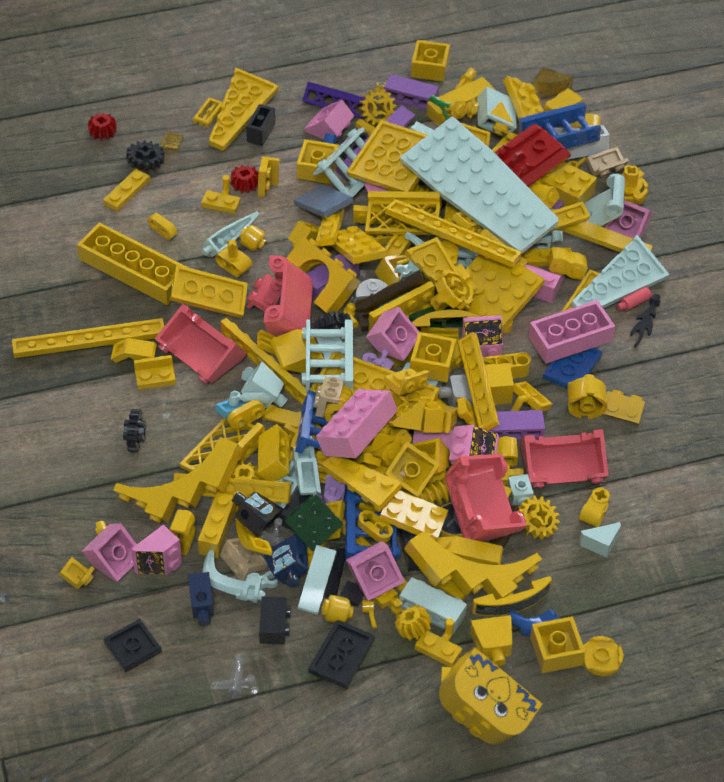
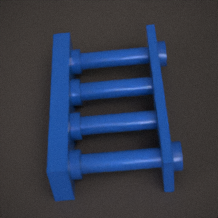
[519,102,601,149]
[295,390,346,458]
[345,487,400,563]

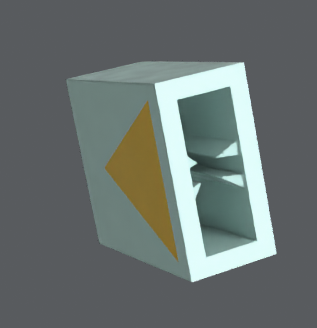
[477,86,516,137]

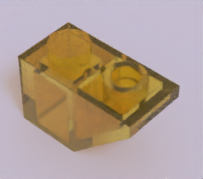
[534,67,574,97]

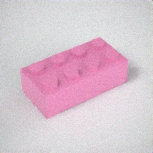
[528,300,615,364]
[316,389,398,458]

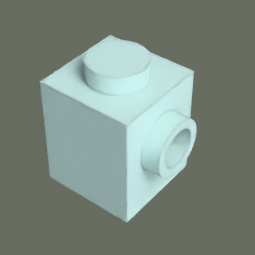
[507,474,533,506]

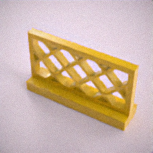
[365,191,442,235]
[179,418,265,472]

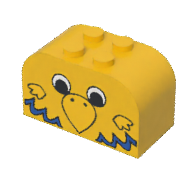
[439,648,542,745]

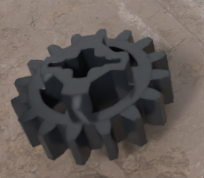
[126,140,165,171]
[310,311,351,329]
[123,409,147,453]

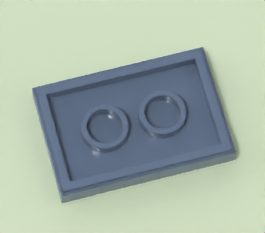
[294,184,353,218]

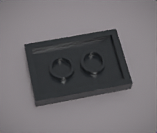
[308,620,375,689]

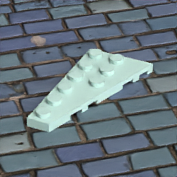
[571,235,670,308]

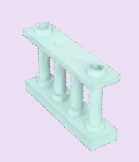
[313,127,365,197]
[302,319,353,393]

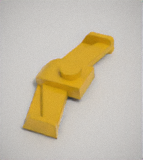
[262,405,322,451]

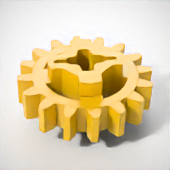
[359,88,397,125]
[518,496,560,540]

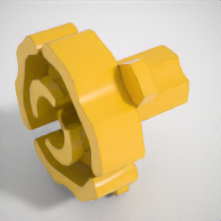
[606,165,648,204]
[430,270,474,311]

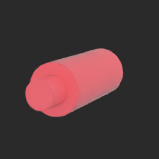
[617,287,652,311]

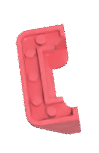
[264,255,313,337]
[155,304,247,384]
[520,429,609,489]
[446,454,526,542]

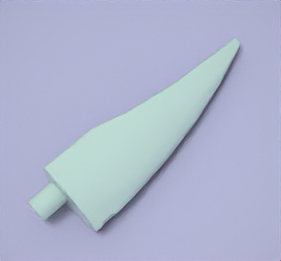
[202,211,259,257]

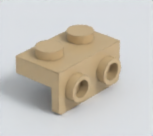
[585,146,629,178]
[313,376,344,418]

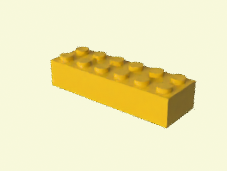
[492,134,597,207]
[77,222,186,305]

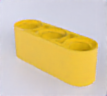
[483,352,531,379]

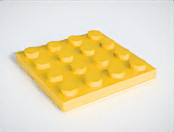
[346,120,427,192]
[466,254,546,332]

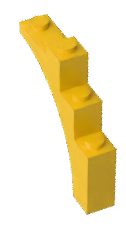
[113,437,243,524]
[404,530,542,600]

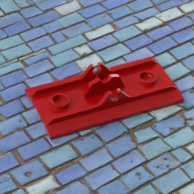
[494,123,571,187]

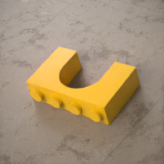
[286,237,361,313]

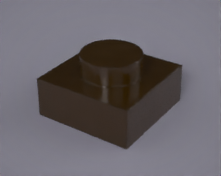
[357,310,374,332]

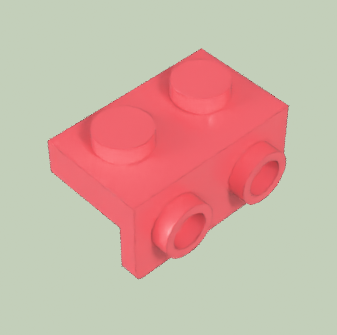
[246,274,282,312]

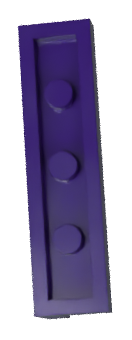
[302,81,369,119]

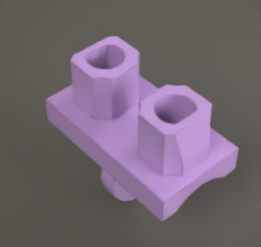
[361,349,395,370]
[323,474,346,503]

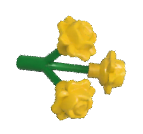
[429,94,479,120]

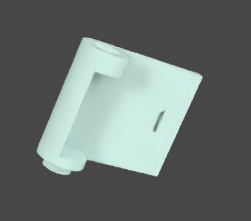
[585,174,625,226]

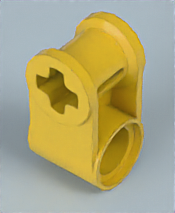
[579,488,610,527]

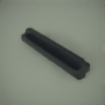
[325,548,345,599]

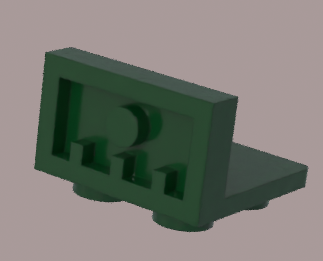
[285,490,343,551]

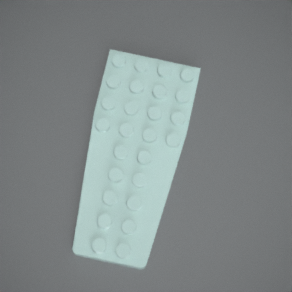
[400,116,558,254]

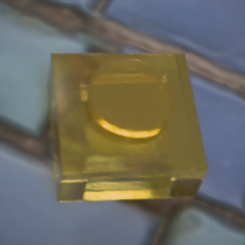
[161,131,184,151]

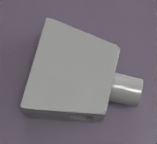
[438,374,474,407]

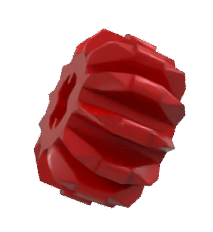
[87,112,117,141]
[230,164,259,194]

